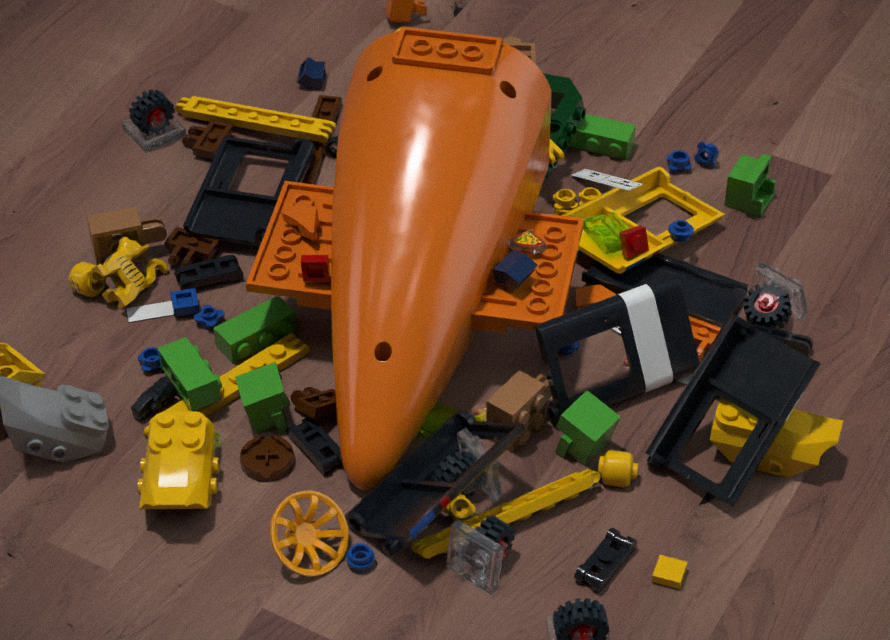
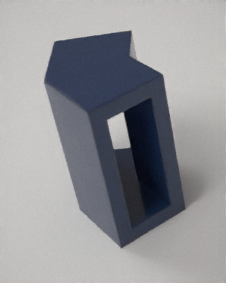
[297,57,326,90]
[493,251,537,292]

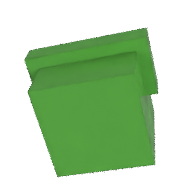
[724,153,776,217]
[235,362,290,433]
[555,391,621,466]

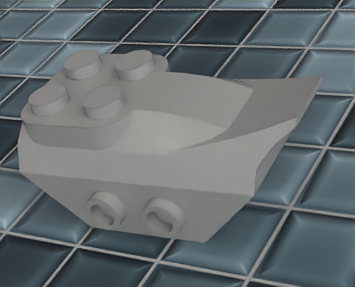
[0,375,109,463]

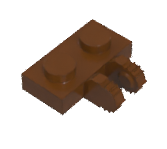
[182,120,233,159]
[165,227,221,267]
[291,387,337,419]

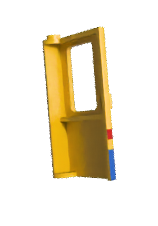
[560,167,725,274]

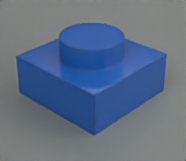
[170,288,200,316]

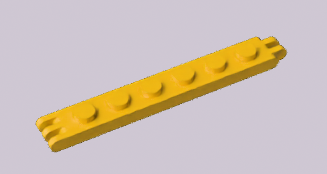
[175,96,336,143]
[143,333,310,437]
[411,469,600,559]

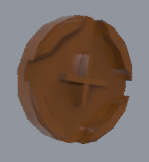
[240,435,295,482]

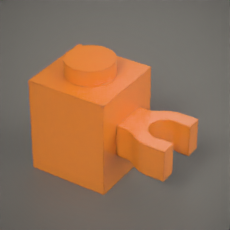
[385,0,427,23]

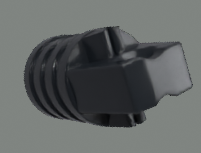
[131,377,177,421]

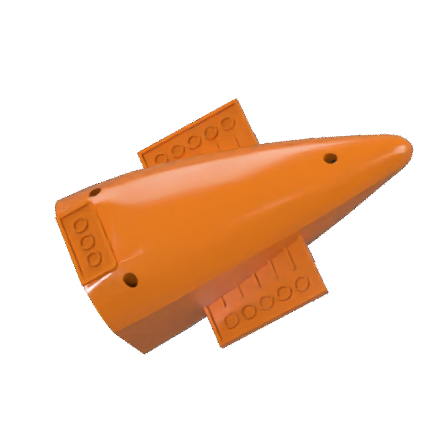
[246,26,584,491]

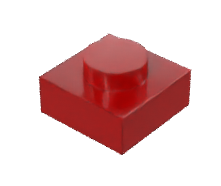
[619,225,649,258]
[301,255,330,282]

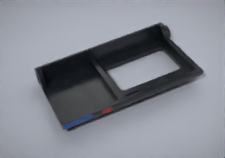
[345,410,525,542]

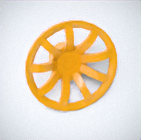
[270,491,349,576]

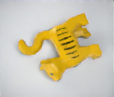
[87,236,169,309]

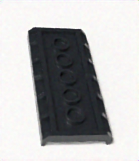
[582,253,748,328]

